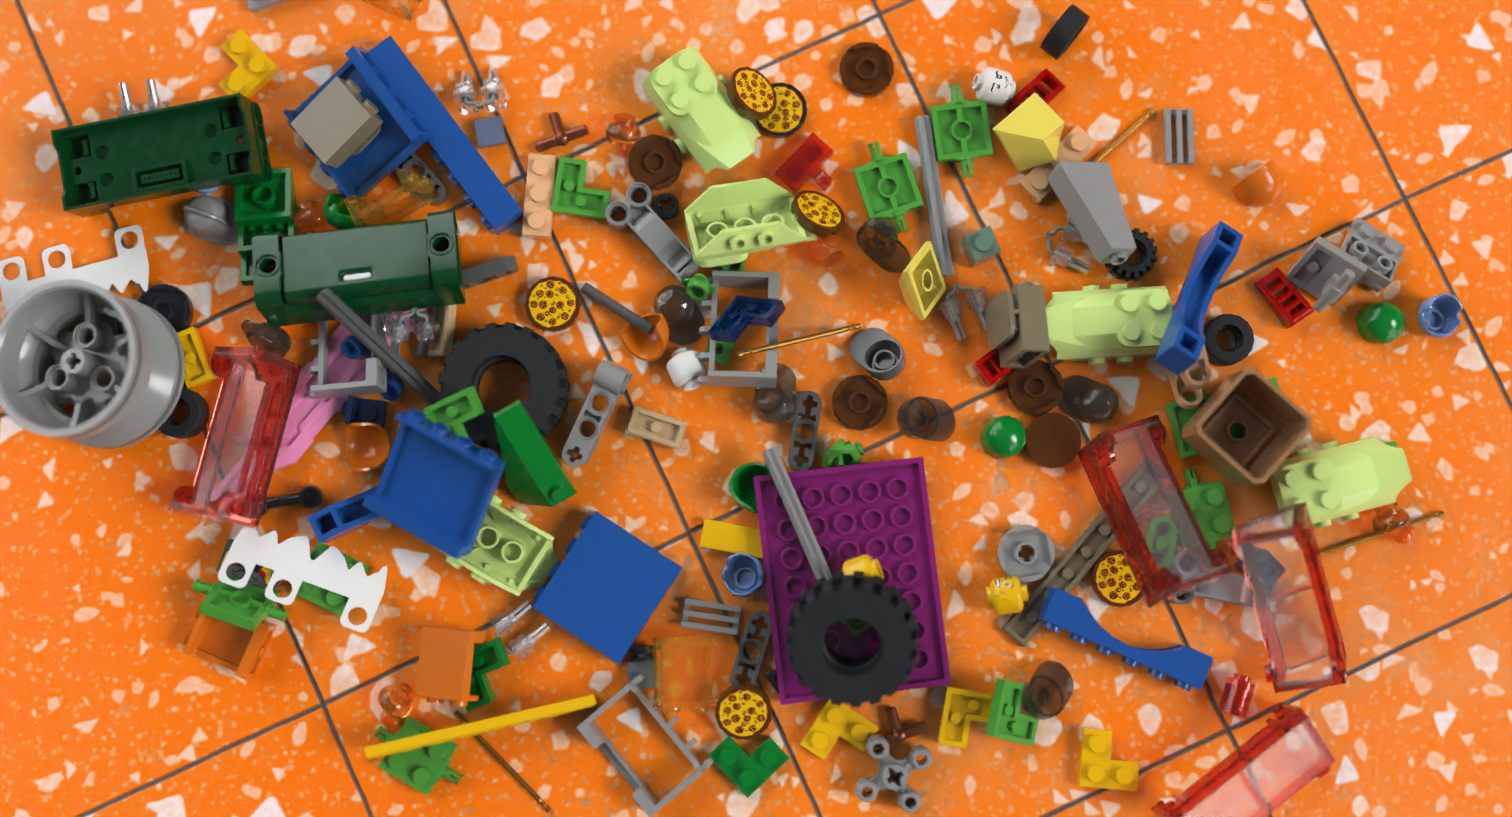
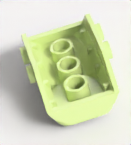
[642,47,761,174]
[684,178,817,267]
[1045,284,1172,365]
[1270,436,1412,531]
[433,494,559,596]

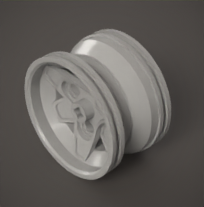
[0,280,185,449]

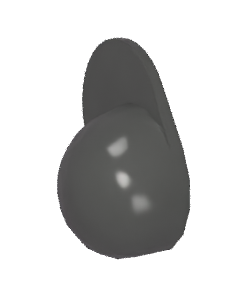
[849,328,906,381]

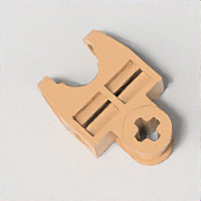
[1167,344,1211,409]

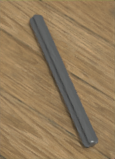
[316,288,439,405]

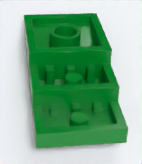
[235,167,298,286]

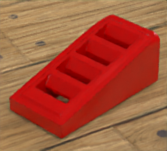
[1005,68,1066,114]
[1254,268,1315,329]
[971,350,1014,388]

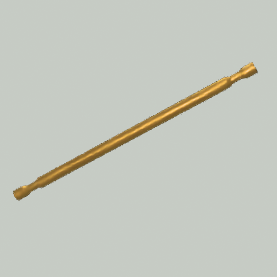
[1054,108,1156,198]
[736,323,861,357]
[1314,511,1444,557]
[453,710,552,813]

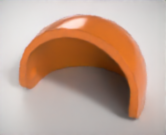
[1232,159,1283,207]
[620,313,669,361]
[346,422,392,471]

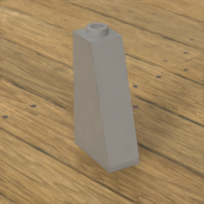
[1047,161,1137,265]

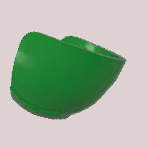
[729,462,771,513]

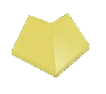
[993,93,1064,171]
[898,241,946,320]

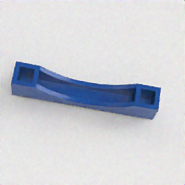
[1154,220,1243,376]
[307,486,381,543]
[1037,587,1214,691]

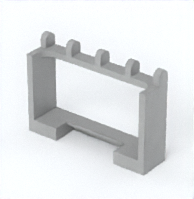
[697,270,780,388]
[309,313,387,399]
[576,673,714,817]

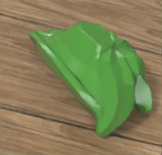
[823,439,865,468]

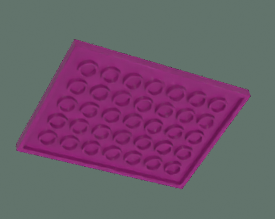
[754,457,951,705]

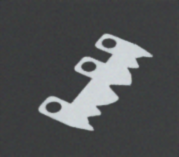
[0,225,149,313]
[218,517,388,632]

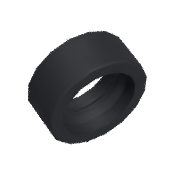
[1040,4,1090,60]

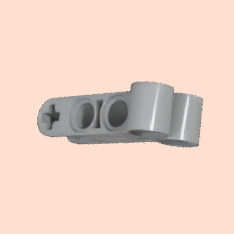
[605,182,704,286]
[562,360,633,467]
[1163,551,1281,612]

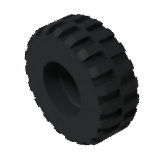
[438,322,570,451]
[786,571,918,707]

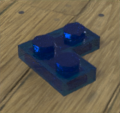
[708,295,785,343]

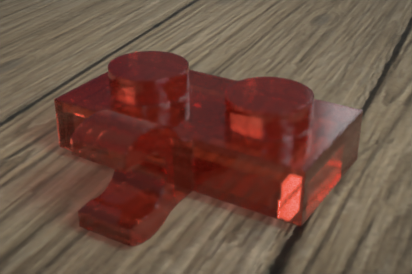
[775,133,833,193]

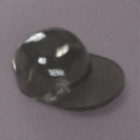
[857,217,911,273]
[653,285,705,345]
[241,320,292,360]
[752,363,796,425]
[1058,375,1119,425]
[897,397,955,442]
[1021,661,1074,720]

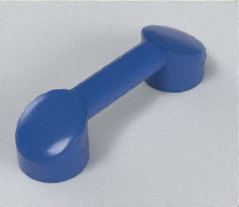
[340,335,404,401]

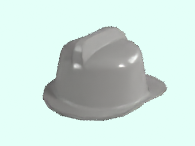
[182,194,238,245]

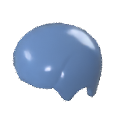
[1417,293,1463,338]
[721,552,765,598]

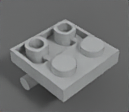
[1340,217,1406,292]
[1286,236,1368,313]

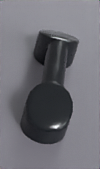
[243,485,324,519]

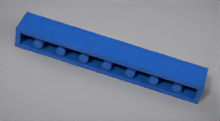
[368,35,524,235]

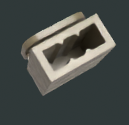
[290,76,384,169]
[985,281,1050,369]

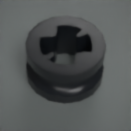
[654,193,679,220]
[630,645,657,663]

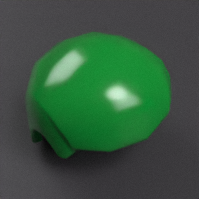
[322,192,366,230]
[1356,301,1405,344]
[980,415,1026,459]

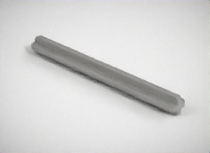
[914,115,954,278]
[762,447,833,580]

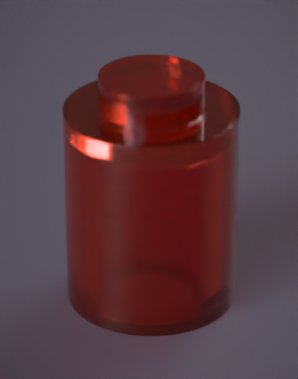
[1218,673,1256,718]

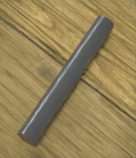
[581,282,655,335]

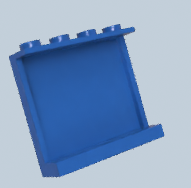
[283,46,431,200]
[362,409,506,559]
[533,511,683,664]

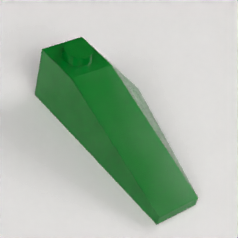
[493,400,577,507]

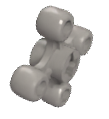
[854,734,932,813]

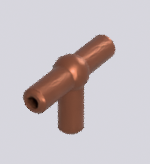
[534,112,589,153]
[873,706,928,749]

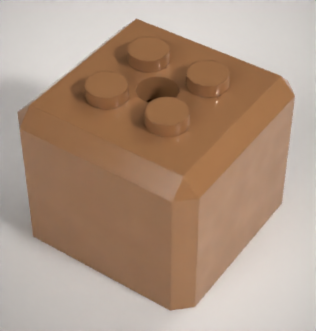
[1181,369,1312,486]

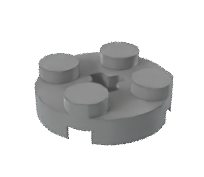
[997,525,1055,582]

